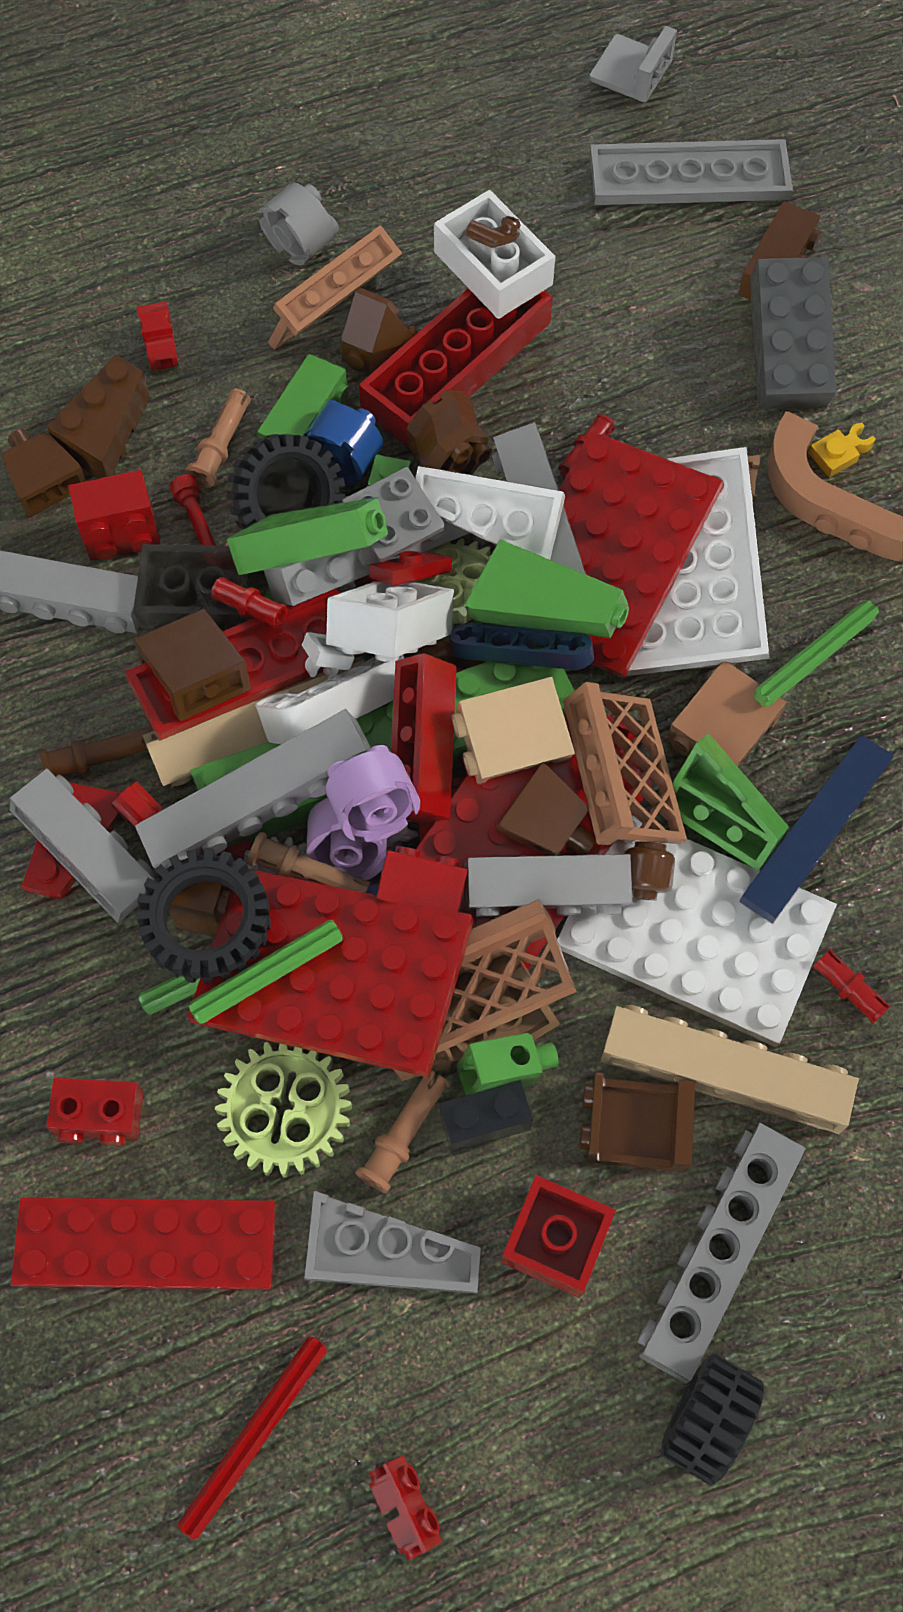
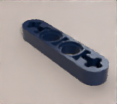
[449,623,594,670]

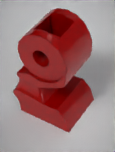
[136,301,179,371]

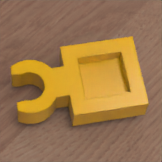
[808,423,876,478]

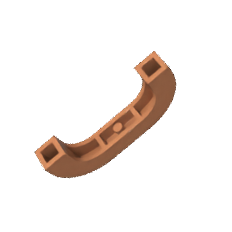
[767,411,903,562]

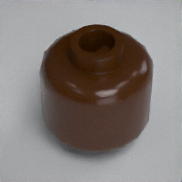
[623,841,675,901]

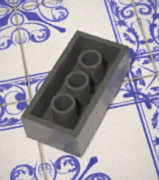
[750,257,837,409]

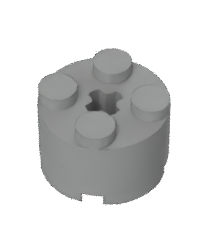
[258,182,339,265]

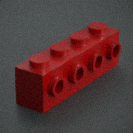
[391,653,456,824]

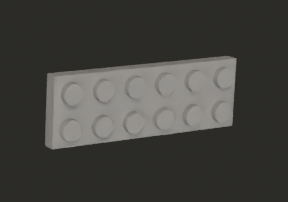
[590,139,793,205]

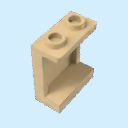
[452,677,575,784]

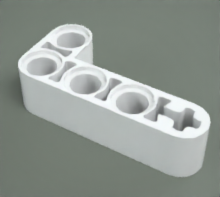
[255,655,404,744]

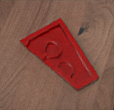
[22,782,121,899]

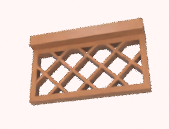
[268,225,403,351]
[563,682,687,845]
[436,899,577,1054]

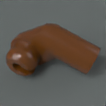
[466,216,521,248]

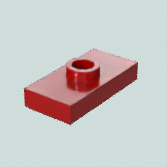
[369,551,452,586]

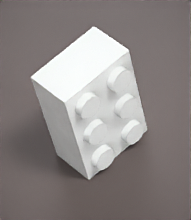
[434,190,555,319]
[326,581,454,661]

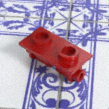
[369,1455,443,1561]

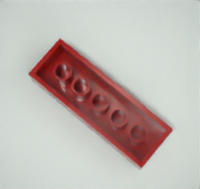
[359,288,553,446]

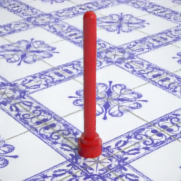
[169,474,247,626]

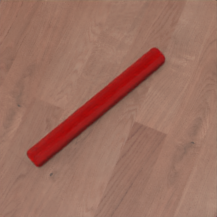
[177,1336,327,1540]

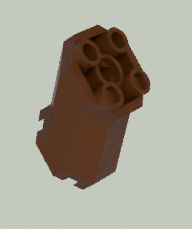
[406,390,492,475]

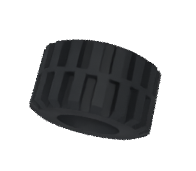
[661,1353,764,1486]

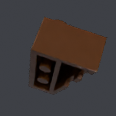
[47,355,150,479]

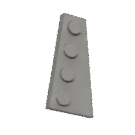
[305,1191,481,1294]

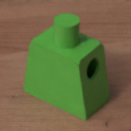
[456,1033,559,1096]

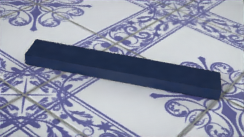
[739,735,894,924]

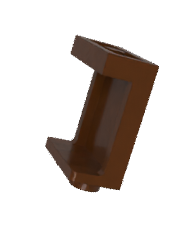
[134,609,251,722]
[579,1072,696,1173]

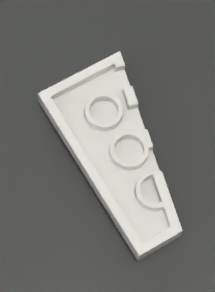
[415,466,565,560]

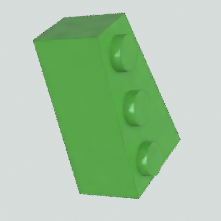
[672,733,789,871]

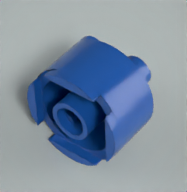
[304,400,384,486]

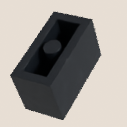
[440,1080,533,1153]

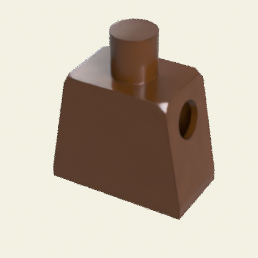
[2,429,86,518]
[494,762,596,856]

